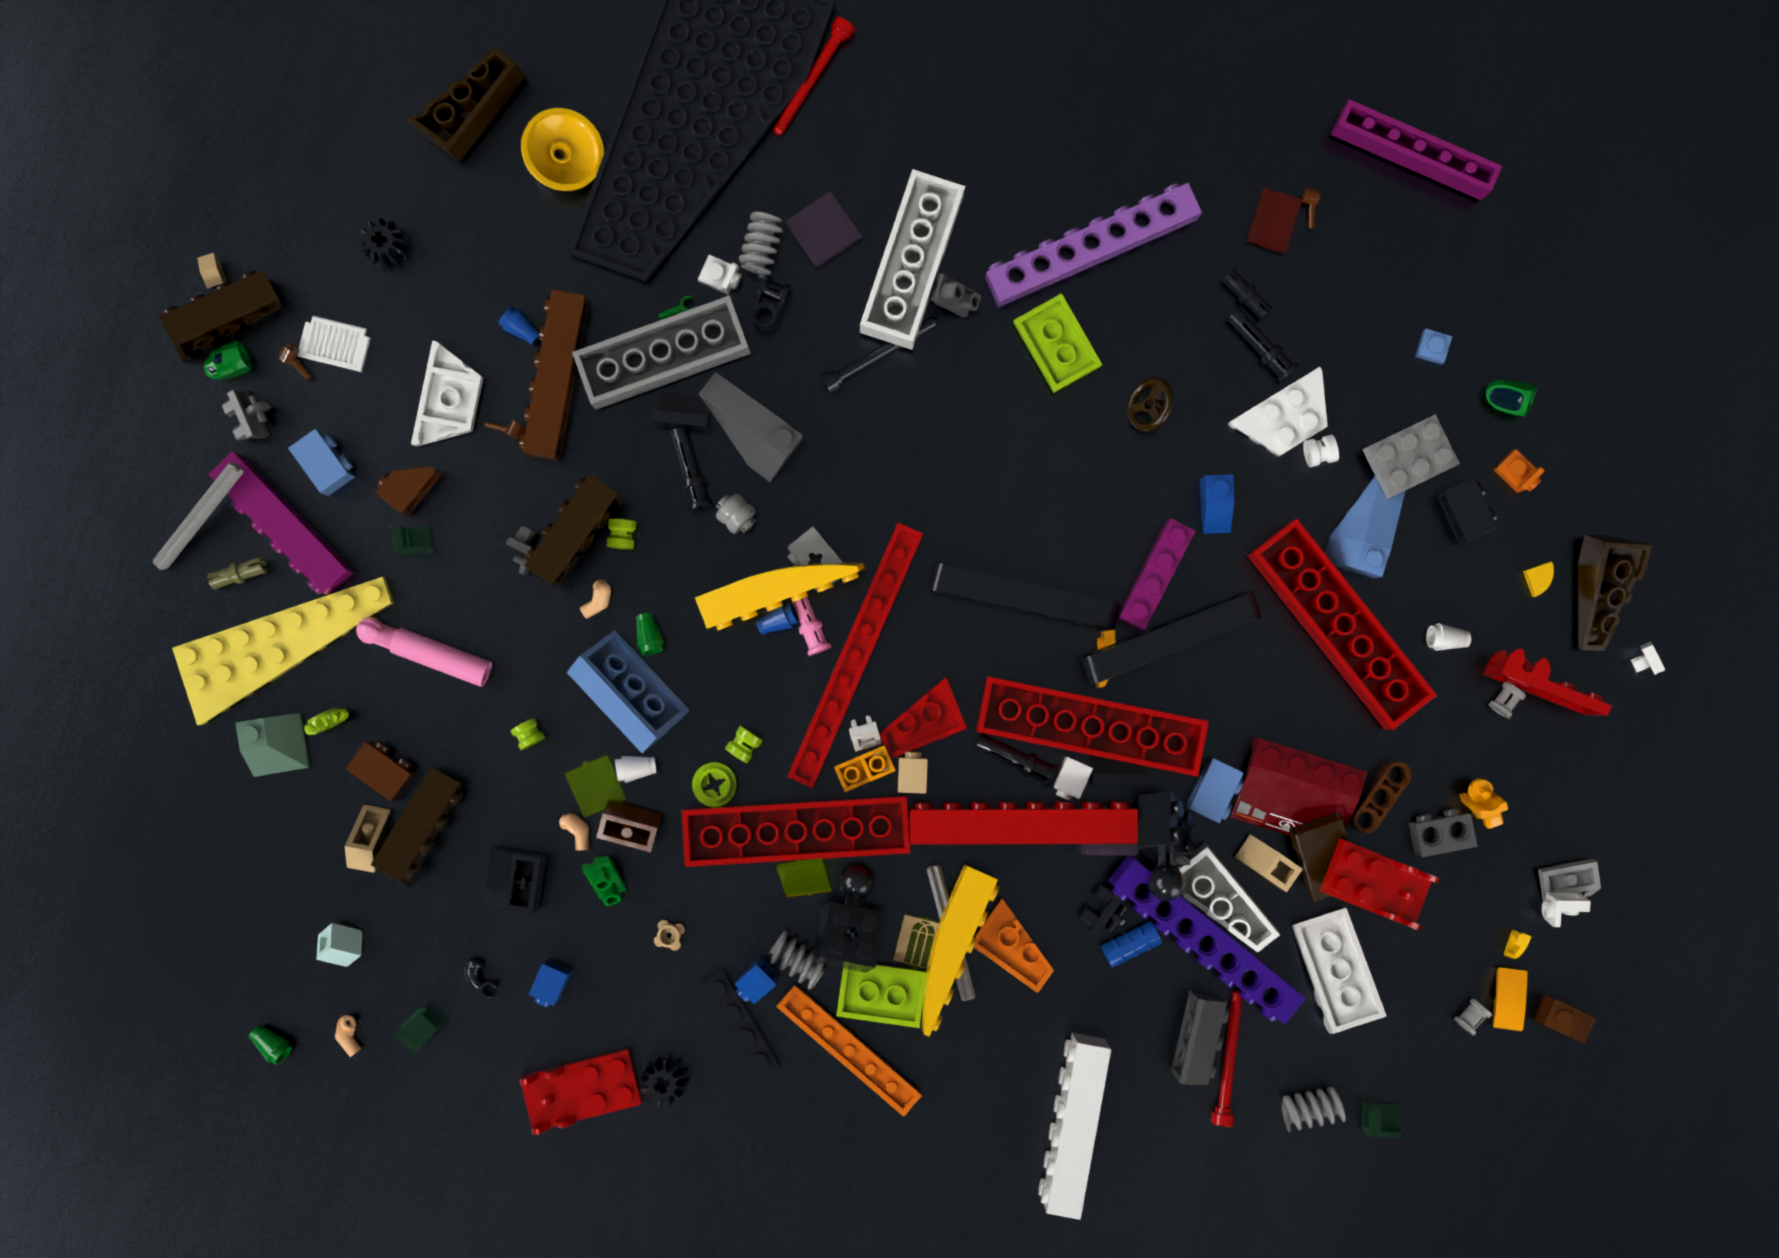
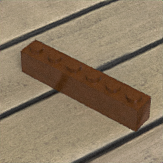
[519,290,589,462]

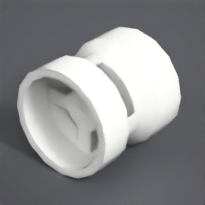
[1303,435,1339,467]

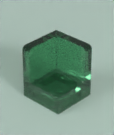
[390,526,433,557]
[394,1006,437,1054]
[1362,1102,1403,1138]

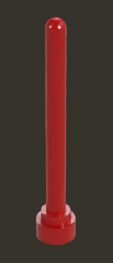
[773,16,855,135]
[1211,990,1242,1127]

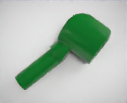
[658,296,696,320]

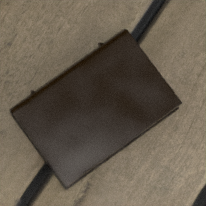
[1289,812,1349,902]

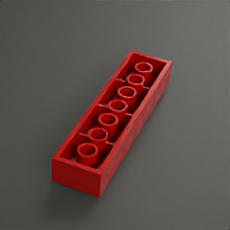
[1247,519,1437,730]
[976,677,1209,777]
[682,795,910,867]
[909,801,1138,844]

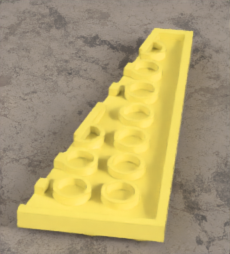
[172,577,394,725]

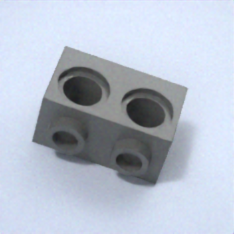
[1408,808,1478,857]

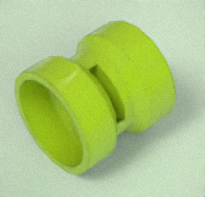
[606,519,636,549]
[725,725,763,764]

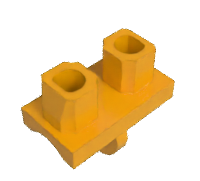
[1459,778,1508,829]

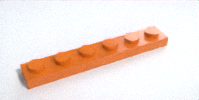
[776,984,922,1117]

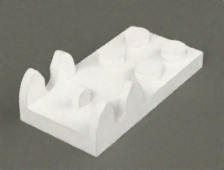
[1292,908,1386,1034]

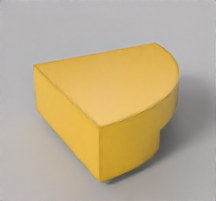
[1523,562,1554,597]
[1503,930,1531,959]

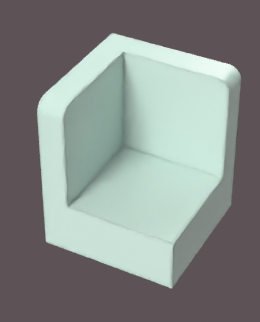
[316,923,362,967]

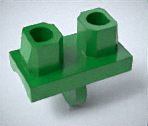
[582,856,626,906]

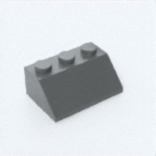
[1171,990,1229,1085]

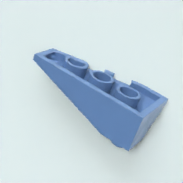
[1324,476,1405,579]

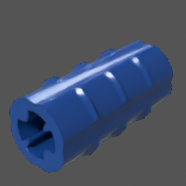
[1101,921,1162,968]

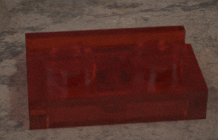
[1246,187,1302,254]

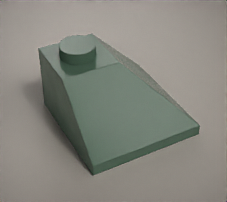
[235,713,310,777]

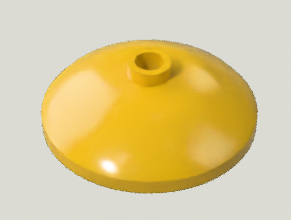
[521,108,604,191]

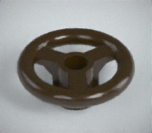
[1127,377,1173,431]

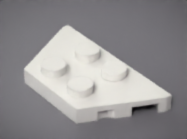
[411,341,484,447]
[1228,367,1328,457]

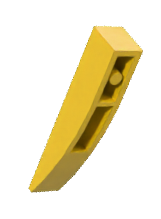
[695,562,865,630]
[922,864,999,1037]

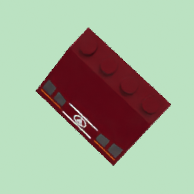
[1229,738,1367,836]

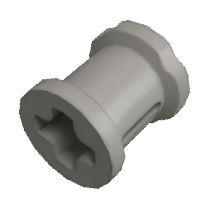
[1488,682,1526,719]
[1454,998,1492,1036]

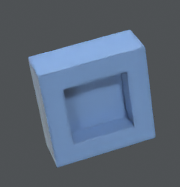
[1415,329,1452,364]

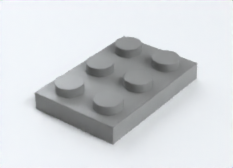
[1363,414,1460,499]

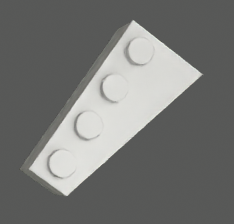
[1175,842,1280,952]

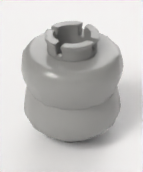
[716,493,756,534]

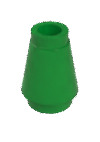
[636,613,665,655]
[249,1025,292,1065]

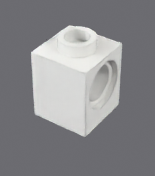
[1052,756,1093,801]

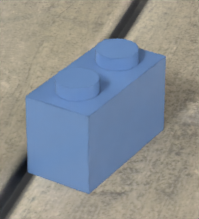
[288,429,355,496]
[1185,757,1244,823]

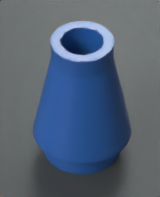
[498,306,540,345]
[756,602,799,635]

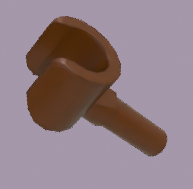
[1301,188,1320,229]
[279,343,312,380]
[485,420,526,439]

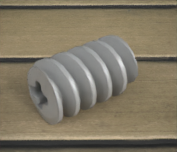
[739,212,783,275]
[768,930,828,990]
[1282,1087,1346,1132]

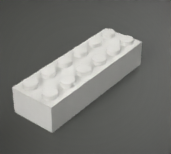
[860,169,965,350]
[1038,1033,1111,1220]

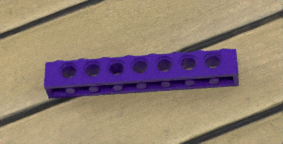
[1108,855,1306,1025]

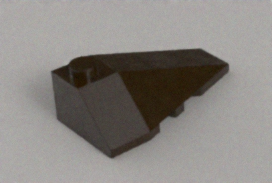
[1578,534,1652,651]

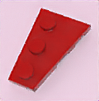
[879,677,967,759]

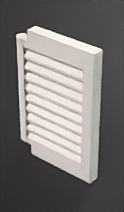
[297,316,371,372]

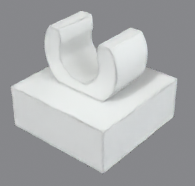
[1631,642,1665,674]
[849,715,882,752]

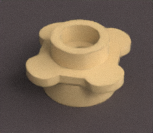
[654,920,685,951]

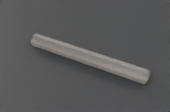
[153,462,243,570]
[927,865,976,1001]

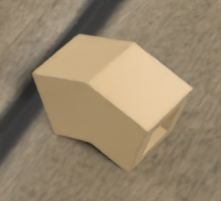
[197,253,228,288]

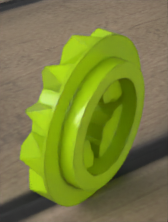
[304,707,349,735]
[692,762,737,807]

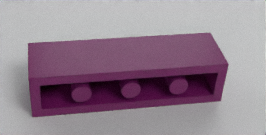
[1117,518,1195,631]

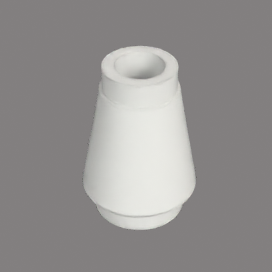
[1426,623,1471,651]
[615,756,656,783]

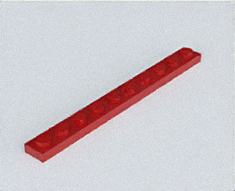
[787,523,923,788]

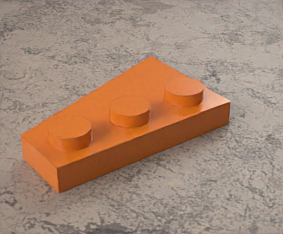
[974,898,1054,993]

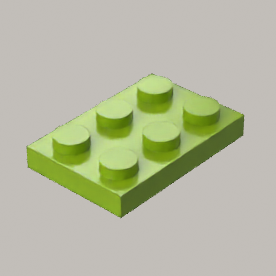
[1013,293,1102,393]
[836,964,927,1028]

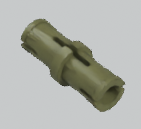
[207,556,268,590]

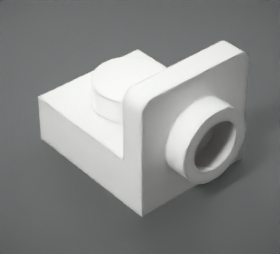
[698,255,741,295]
[1542,892,1591,927]

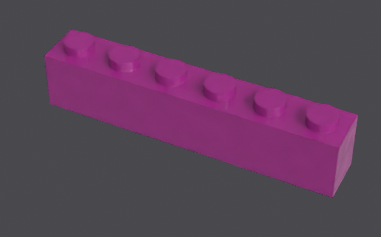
[1330,99,1502,200]
[208,451,355,595]

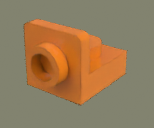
[1494,449,1545,493]

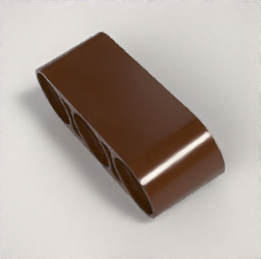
[1349,761,1411,833]

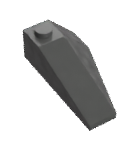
[699,372,803,482]

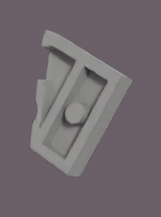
[1538,859,1601,902]

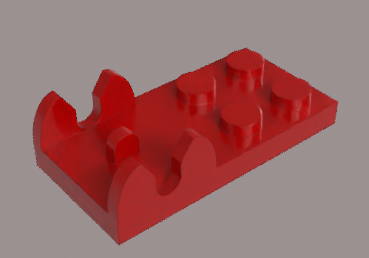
[1483,649,1612,716]
[1319,838,1440,931]
[519,1048,643,1135]

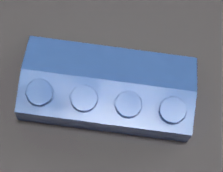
[567,630,690,753]

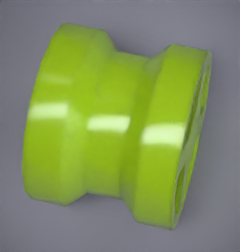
[510,718,545,750]

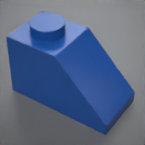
[1200,474,1234,534]
[735,957,780,1004]

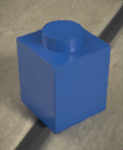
[529,960,572,1007]

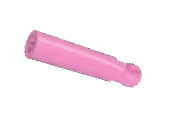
[356,617,492,687]

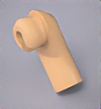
[580,579,611,619]
[559,813,589,850]
[335,1015,362,1057]

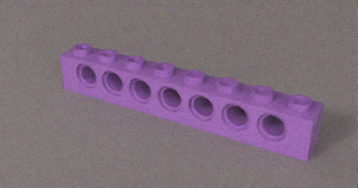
[985,183,1202,308]

